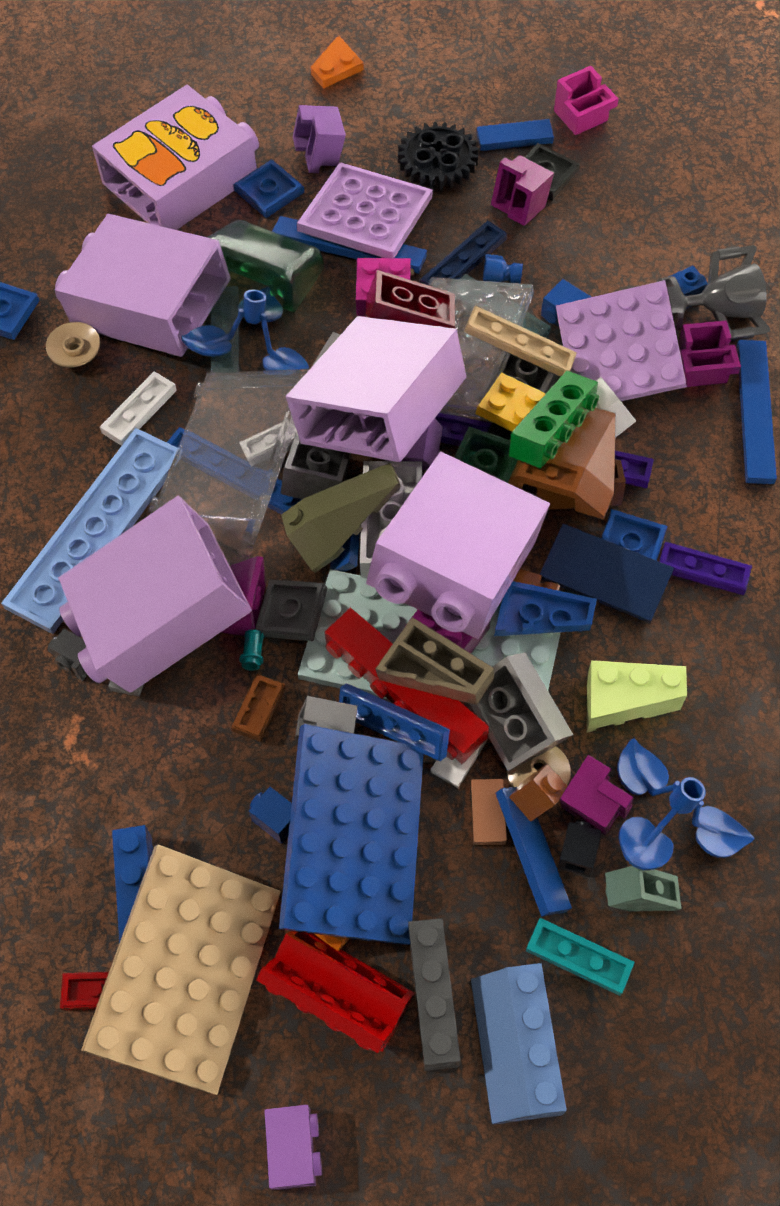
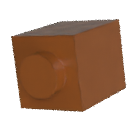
[509,764,568,822]

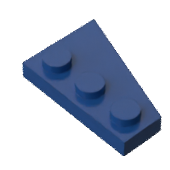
[494,581,597,636]

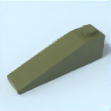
[281,463,401,573]

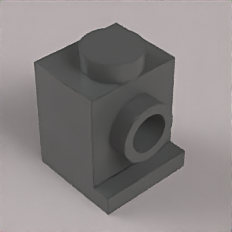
[47,629,87,682]

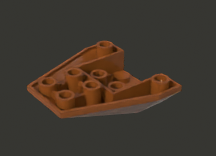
[495,408,616,520]

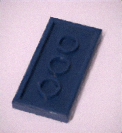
[540,523,674,623]

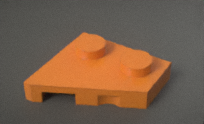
[311,36,364,89]

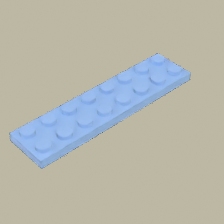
[1,428,183,634]

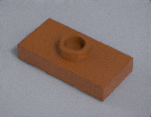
[231,674,286,742]

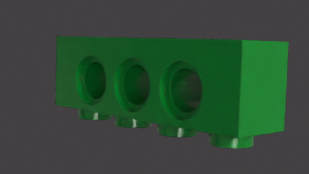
[509,370,599,469]

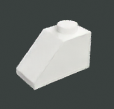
[596,377,636,438]

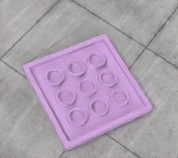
[297,162,433,258]
[556,280,687,401]

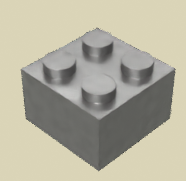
[280,432,351,499]

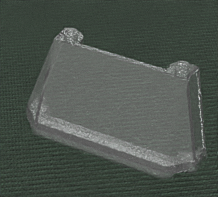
[148,369,310,565]

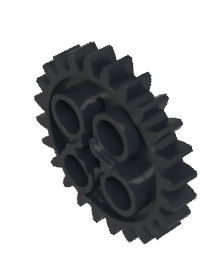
[398,122,479,190]

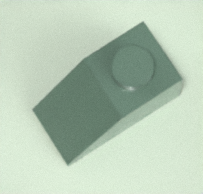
[605,866,681,912]

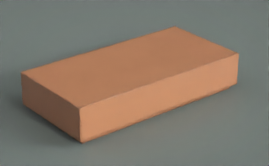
[471,779,507,845]

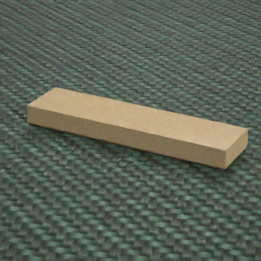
[464,305,577,377]

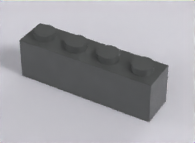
[408,918,461,1071]

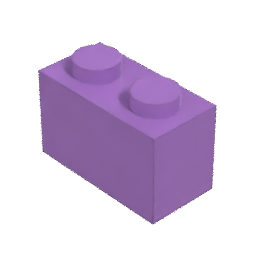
[265,1105,322,1190]

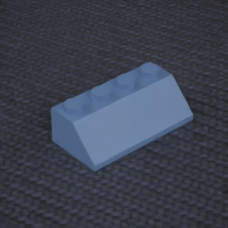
[471,963,567,1125]

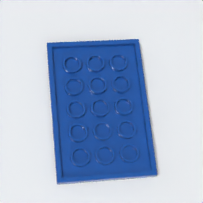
[279,724,424,945]

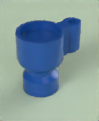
[483,254,523,285]

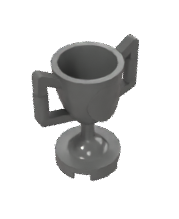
[656,245,770,341]

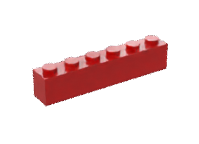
[324,607,489,764]

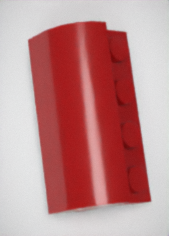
[256,931,415,1053]

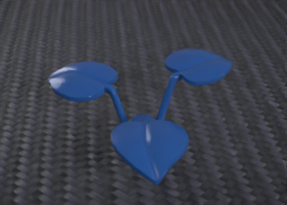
[181,286,309,378]
[617,738,755,870]

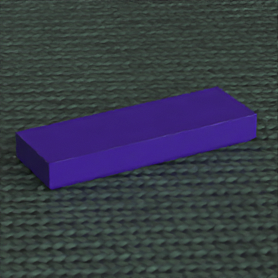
[659,542,752,595]

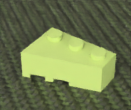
[586,660,687,733]

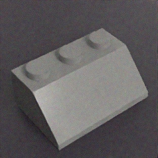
[470,652,573,771]

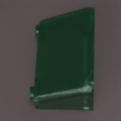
[207,219,324,313]

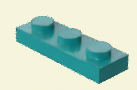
[526,918,635,996]

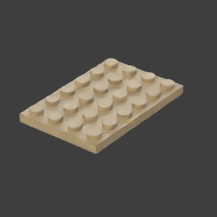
[81,844,281,1095]

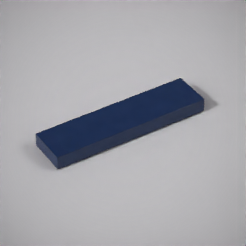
[419,220,507,291]

